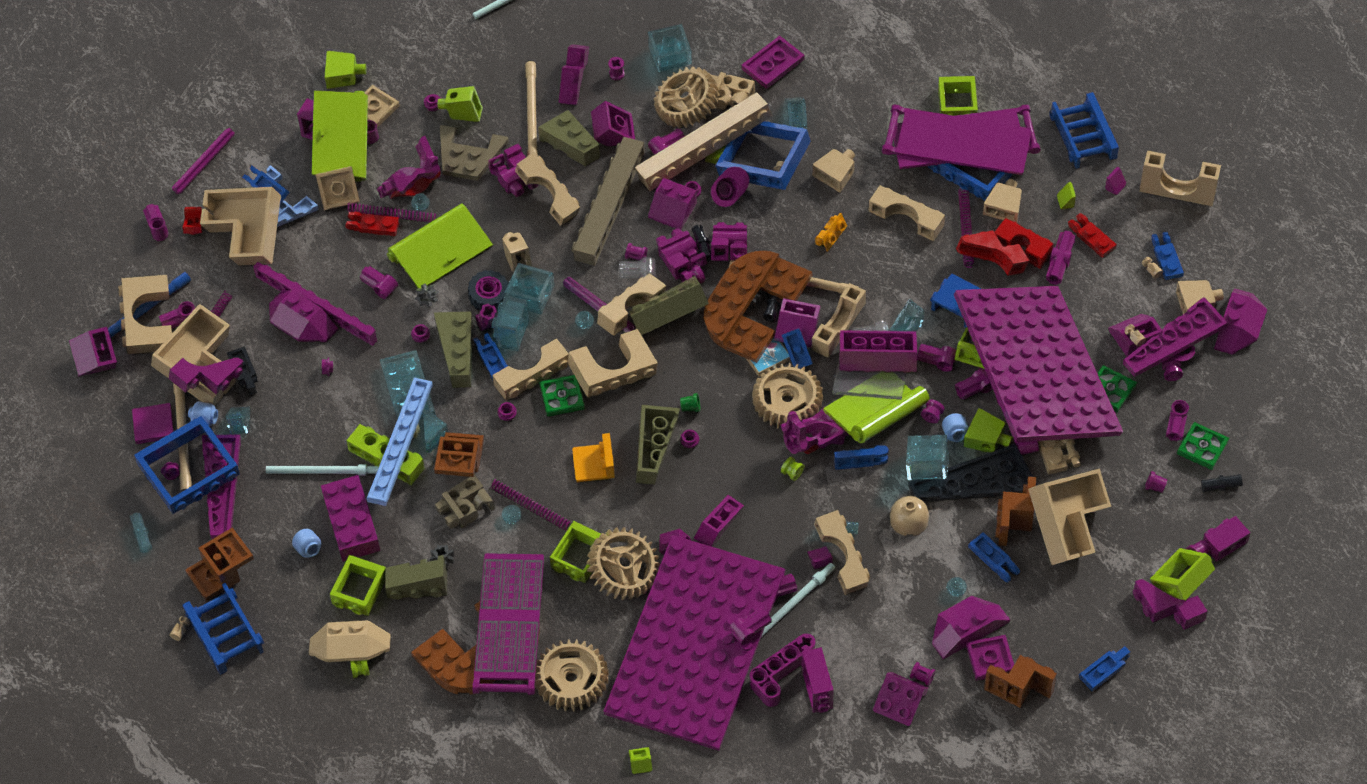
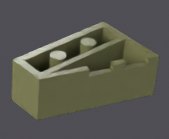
[538,110,600,166]
[385,555,447,599]

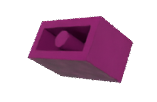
[1203,516,1251,562]

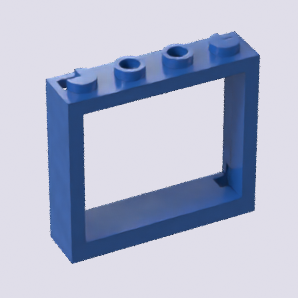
[715,121,811,190]
[928,163,1013,201]
[134,416,240,514]

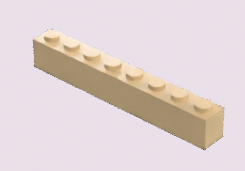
[635,92,772,191]

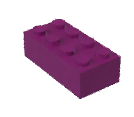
[839,330,917,373]
[321,475,381,562]

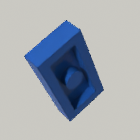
[781,328,813,369]

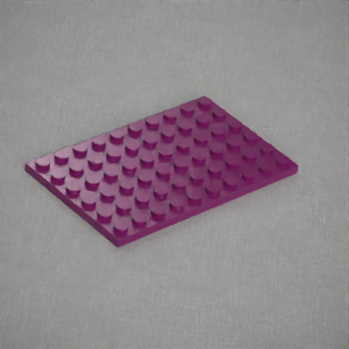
[954,286,1123,442]
[603,535,785,751]

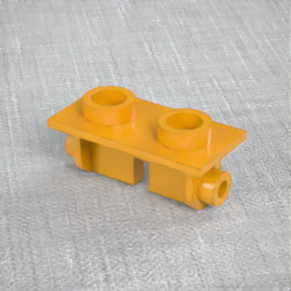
[815,213,847,251]

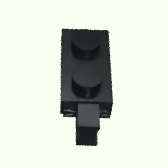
[227,346,258,395]

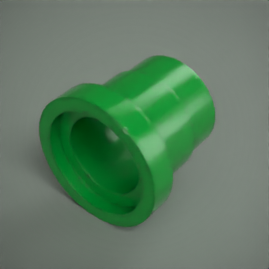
[680,393,701,412]

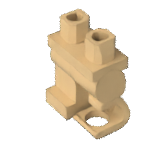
[702,72,755,110]

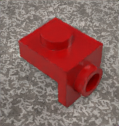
[182,207,203,235]

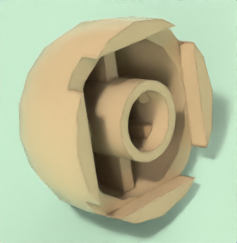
[890,496,929,536]

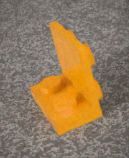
[572,433,615,482]

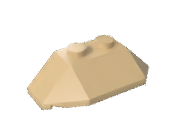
[309,620,391,662]

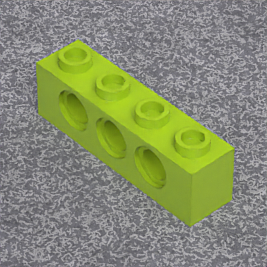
[346,424,425,485]

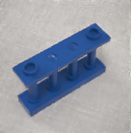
[1049,92,1119,169]
[182,583,264,675]

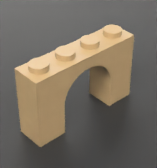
[1139,151,1221,206]
[118,275,172,354]
[568,329,658,397]

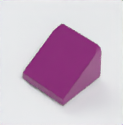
[1105,167,1126,195]
[807,546,833,569]

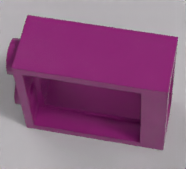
[801,647,834,713]

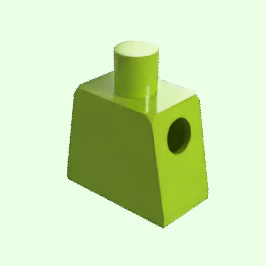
[325,51,367,89]
[437,86,483,122]
[963,408,1013,453]

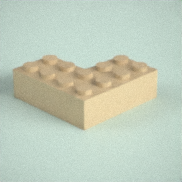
[200,187,281,265]
[151,304,236,406]
[1028,469,1111,565]

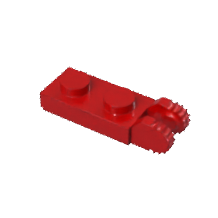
[345,212,399,236]
[1068,213,1117,258]

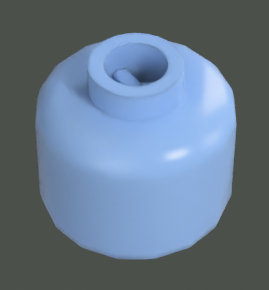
[188,401,218,427]
[942,413,969,442]
[292,529,322,558]

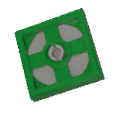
[1097,365,1137,413]
[539,375,585,417]
[1177,422,1230,470]

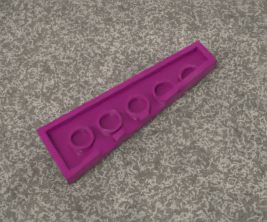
[1123,297,1227,377]
[202,435,241,539]

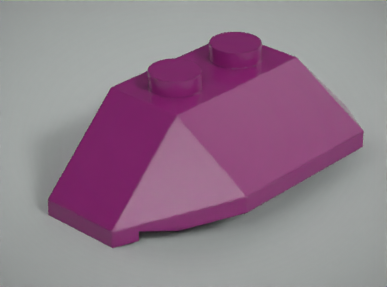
[1214,288,1267,355]
[269,290,338,342]
[932,596,1010,660]

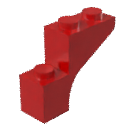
[956,230,1029,276]

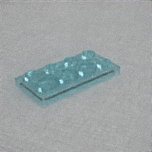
[380,350,436,420]

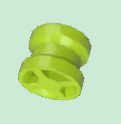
[781,456,805,481]
[350,660,370,678]

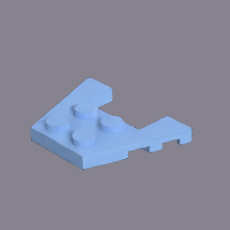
[266,165,318,227]

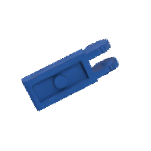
[242,166,290,204]
[1151,232,1184,280]
[473,333,507,381]
[834,445,889,470]
[968,533,1020,583]

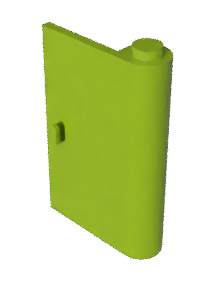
[312,91,368,182]
[387,203,493,288]
[823,372,929,443]

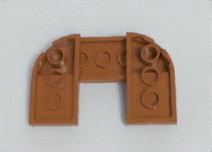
[704,251,813,363]
[411,601,540,695]

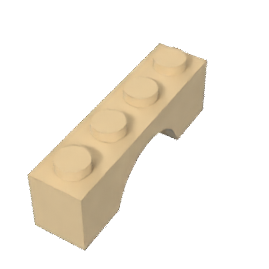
[515,152,580,226]
[869,185,945,241]
[597,273,666,336]
[812,283,866,358]
[492,339,569,401]
[814,510,870,595]

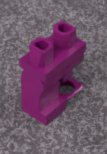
[488,144,539,197]
[711,222,747,261]
[656,228,707,280]

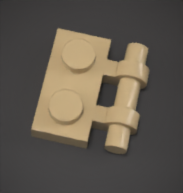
[1037,439,1081,475]

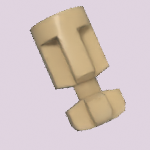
[1142,257,1163,279]
[1124,324,1146,347]
[170,616,190,641]

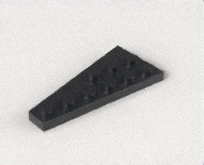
[908,444,1038,501]

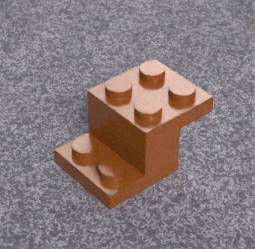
[434,432,484,477]
[995,477,1036,546]
[185,527,254,602]
[984,655,1057,708]

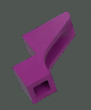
[559,44,589,105]
[168,358,243,395]
[1133,579,1208,630]

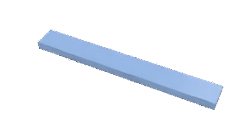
[367,378,433,506]

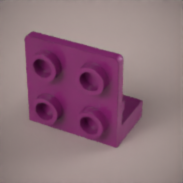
[873,672,929,726]

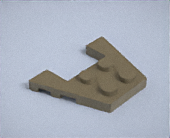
[440,125,509,181]

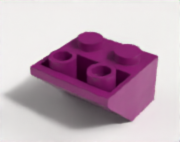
[774,298,820,348]
[1108,314,1162,357]
[69,327,117,377]

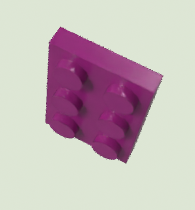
[742,35,805,89]

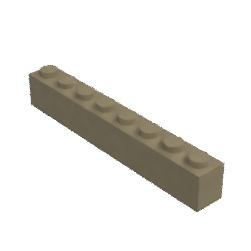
[571,137,645,266]

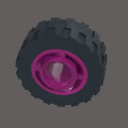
[468,270,510,311]

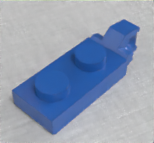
[1079,646,1130,692]

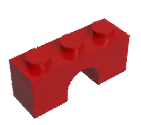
[994,218,1053,269]

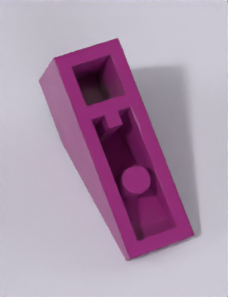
[694,495,744,547]

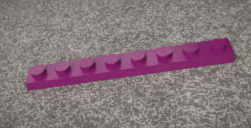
[253,262,377,346]

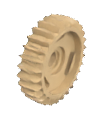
[654,66,719,128]
[752,363,823,428]
[586,527,660,600]
[535,639,609,712]

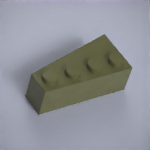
[629,276,709,335]
[433,311,473,388]
[636,405,680,485]

